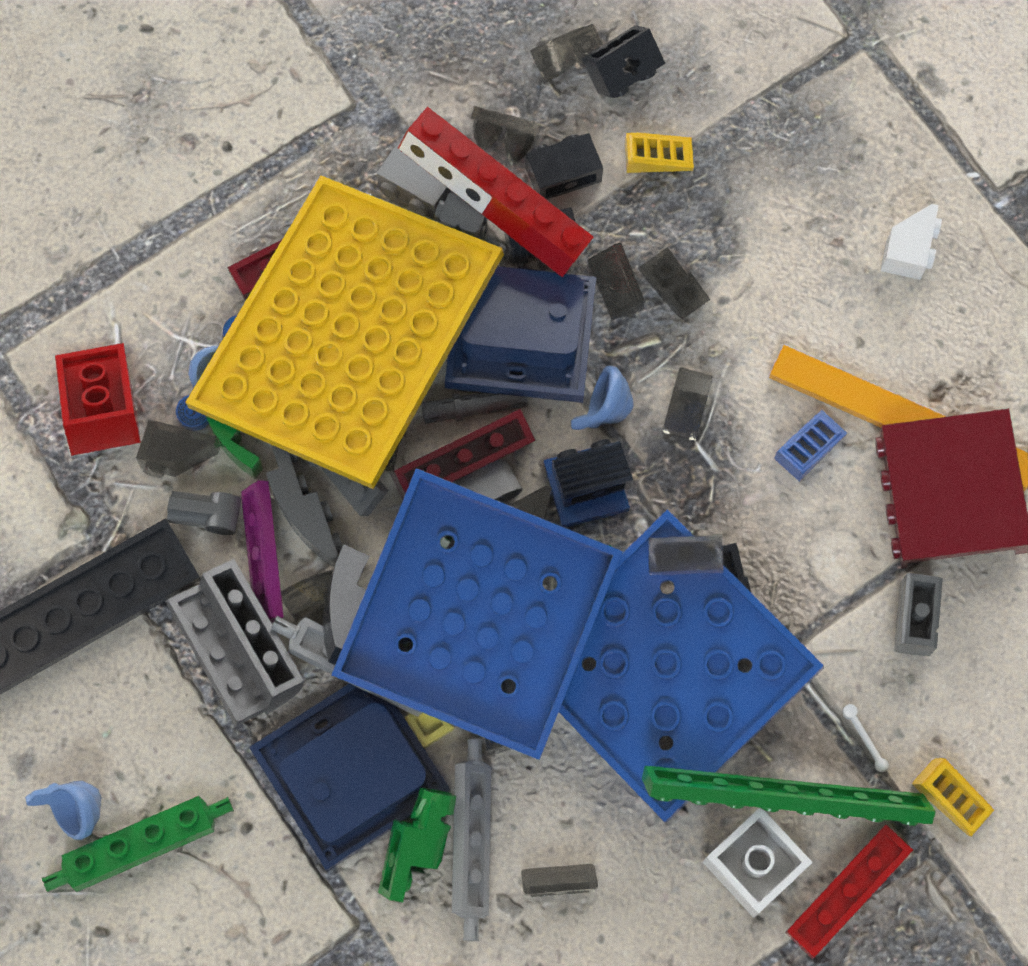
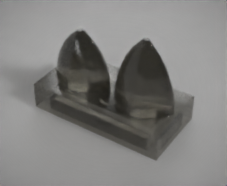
[471,106,542,165]

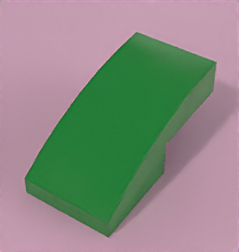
[206,416,263,479]

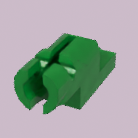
[378,788,457,902]

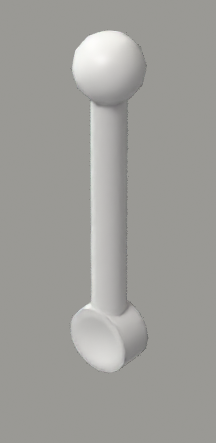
[842,704,889,772]

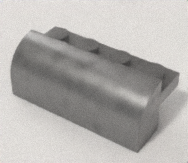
[167,559,304,727]

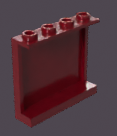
[875,408,1028,569]

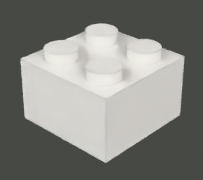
[703,808,813,918]

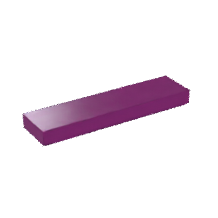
[241,480,284,624]

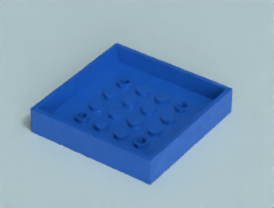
[331,468,623,760]
[559,509,824,822]

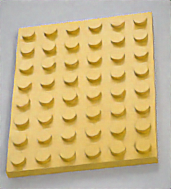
[185,176,504,489]

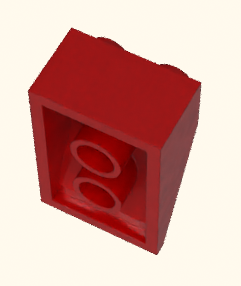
[55,343,141,456]

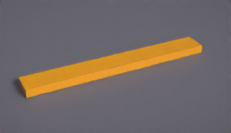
[769,345,1028,492]

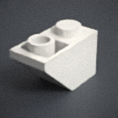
[880,204,942,280]

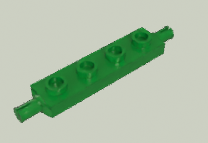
[42,796,234,892]

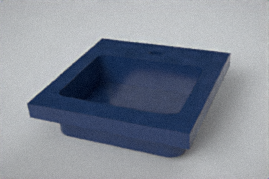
[445,266,596,403]
[249,683,451,872]

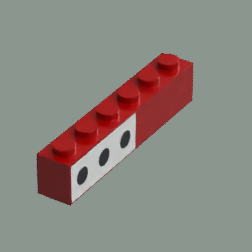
[398,106,594,277]

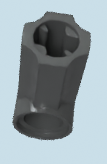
[167,491,241,535]

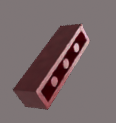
[390,409,536,500]

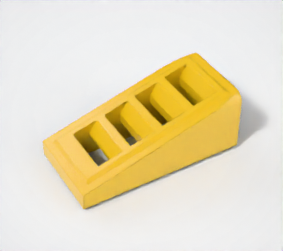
[625,133,694,173]
[912,758,994,836]

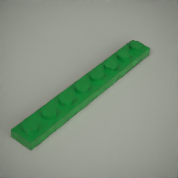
[642,766,936,826]

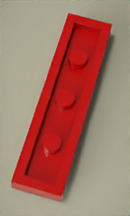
[785,824,913,959]

